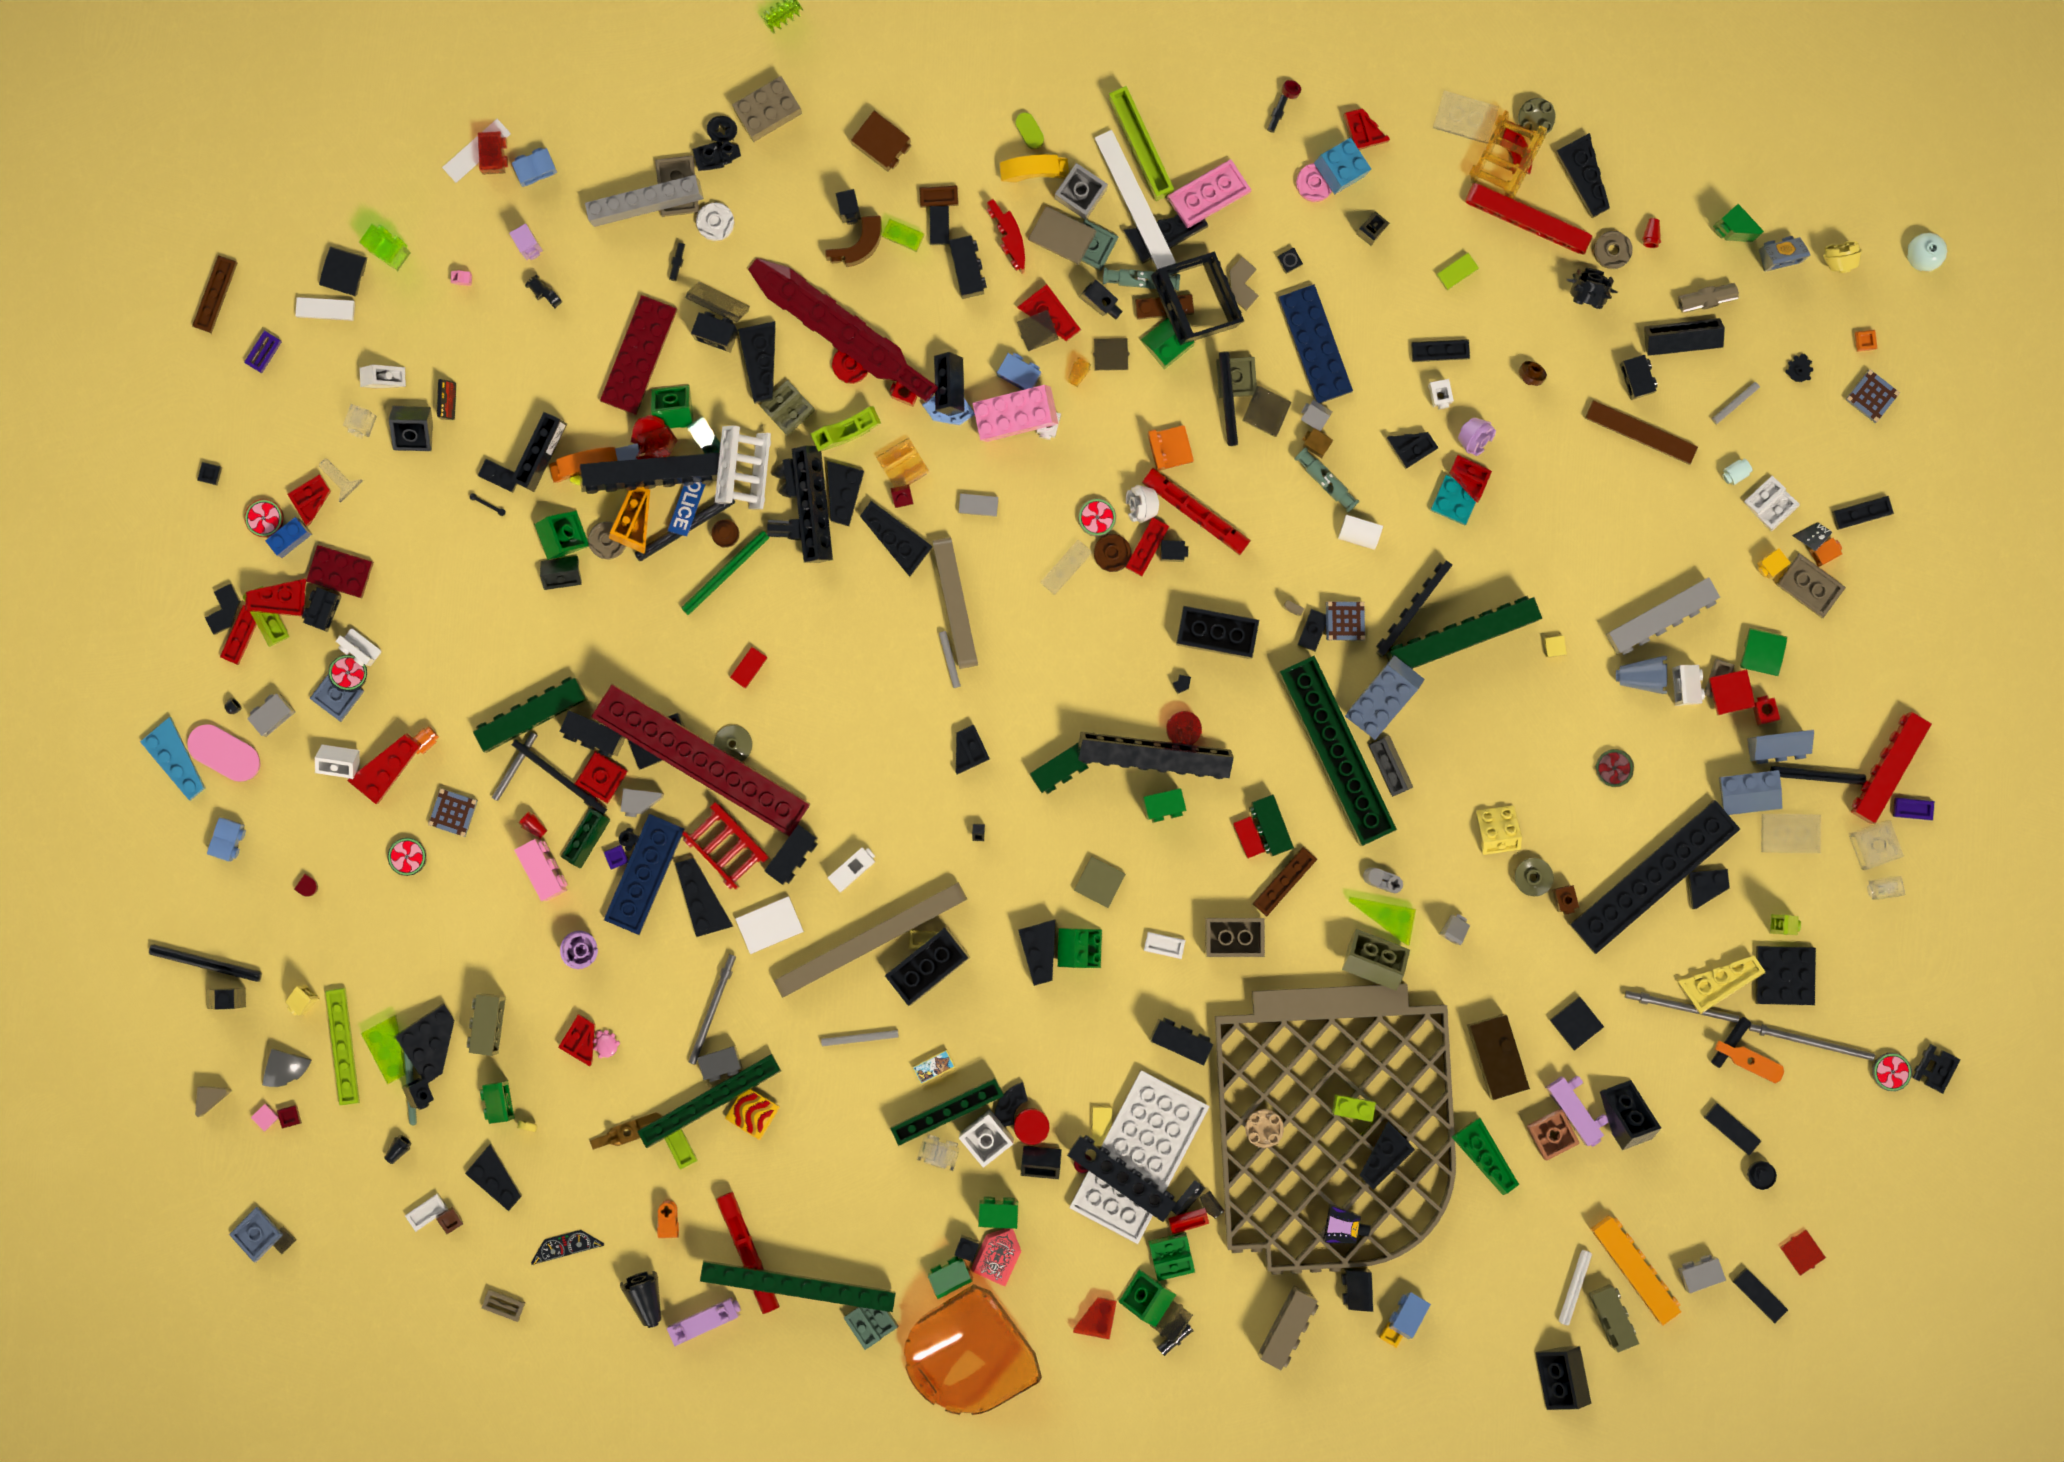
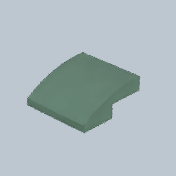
[843,1307,899,1350]

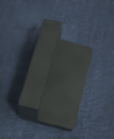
[540,556,582,590]

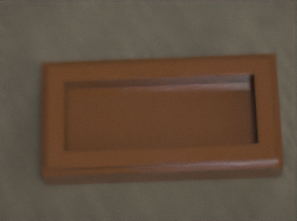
[919,186,959,208]

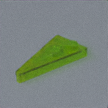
[1348,897,1416,946]

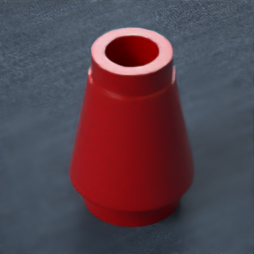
[1642,218,1661,248]
[518,811,548,839]

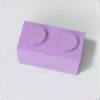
[509,223,543,260]

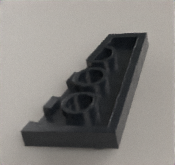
[1555,133,1610,218]
[1123,215,1208,264]
[738,321,776,404]
[860,501,933,577]
[675,858,734,937]

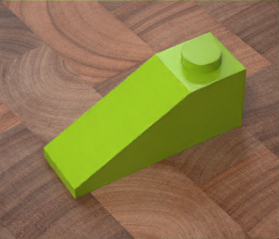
[1770,914,1801,935]

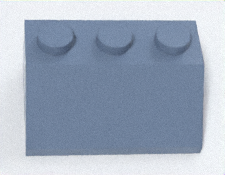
[1747,730,1814,764]
[1719,770,1782,815]

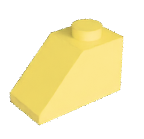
[285,985,319,1016]

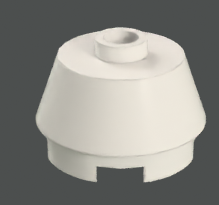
[1126,485,1159,523]

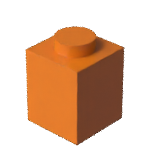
[1809,537,1843,567]

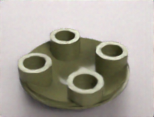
[1518,98,1556,136]

